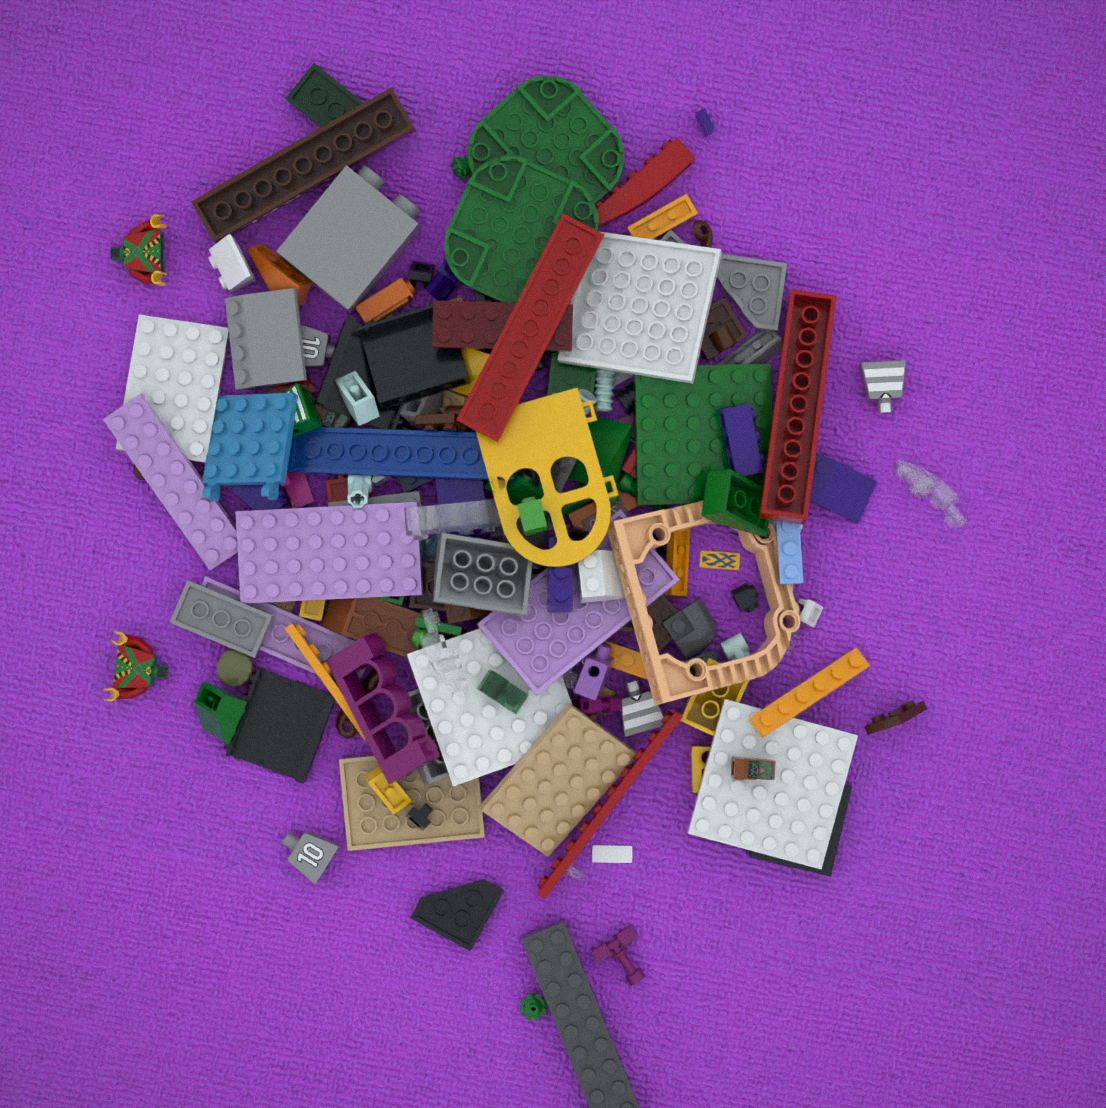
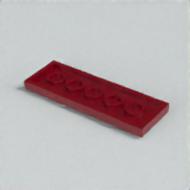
[432,300,573,352]

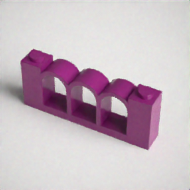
[326,633,440,784]

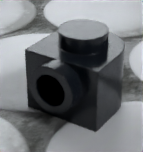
[730,583,759,613]

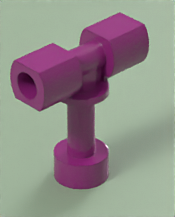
[571,697,622,715]
[591,925,645,986]

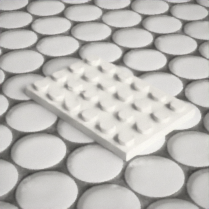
[116,314,229,463]

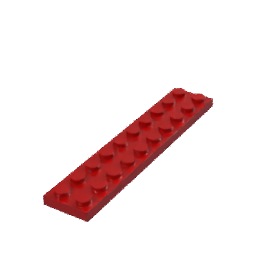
[456,214,604,442]

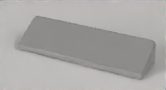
[716,330,782,365]

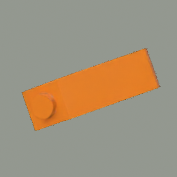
[248,243,313,306]

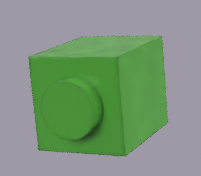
[517,497,548,536]

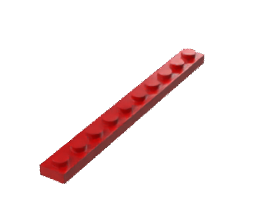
[537,708,683,899]

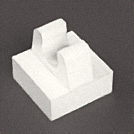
[798,599,824,628]

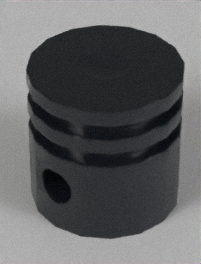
[614,380,635,416]

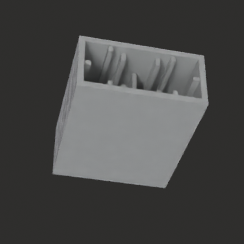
[276,165,421,315]

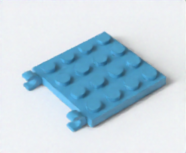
[202,393,298,501]

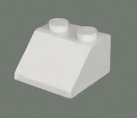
[208,234,256,293]
[576,550,626,603]

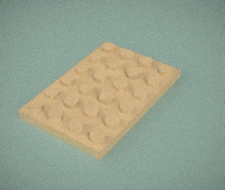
[479,703,636,857]
[339,755,485,851]

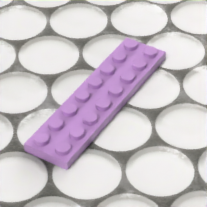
[103,393,238,570]
[201,576,366,681]

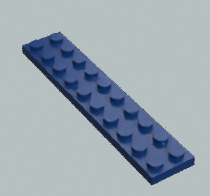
[287,427,515,481]

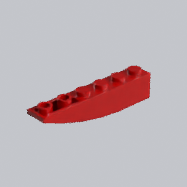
[595,138,696,228]

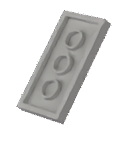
[169,580,273,658]

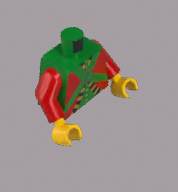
[110,214,167,287]
[102,630,169,701]

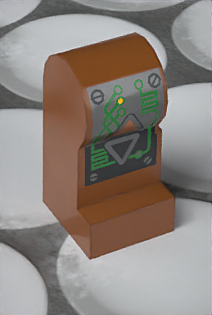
[731,756,776,780]

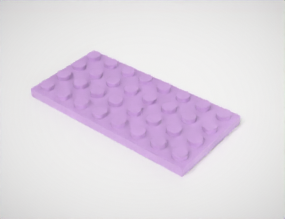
[235,502,424,603]
[477,509,680,697]

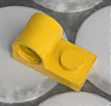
[691,745,711,793]
[365,765,412,815]

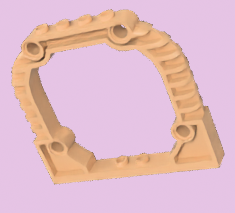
[607,500,800,706]

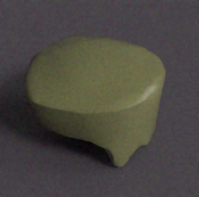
[217,649,253,687]

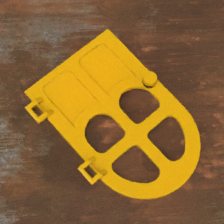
[476,388,619,567]

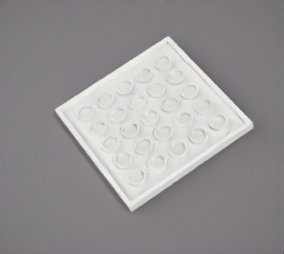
[557,231,722,384]
[406,628,572,786]
[687,699,858,869]

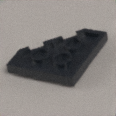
[410,879,504,951]

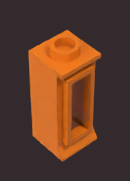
[355,277,416,322]

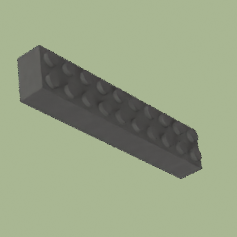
[521,918,641,1108]

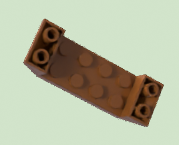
[322,597,466,658]

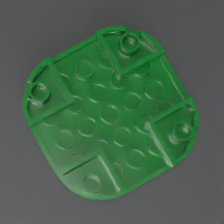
[467,76,624,204]
[444,156,599,303]

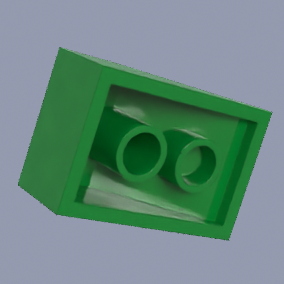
[568,416,634,492]
[701,469,769,536]

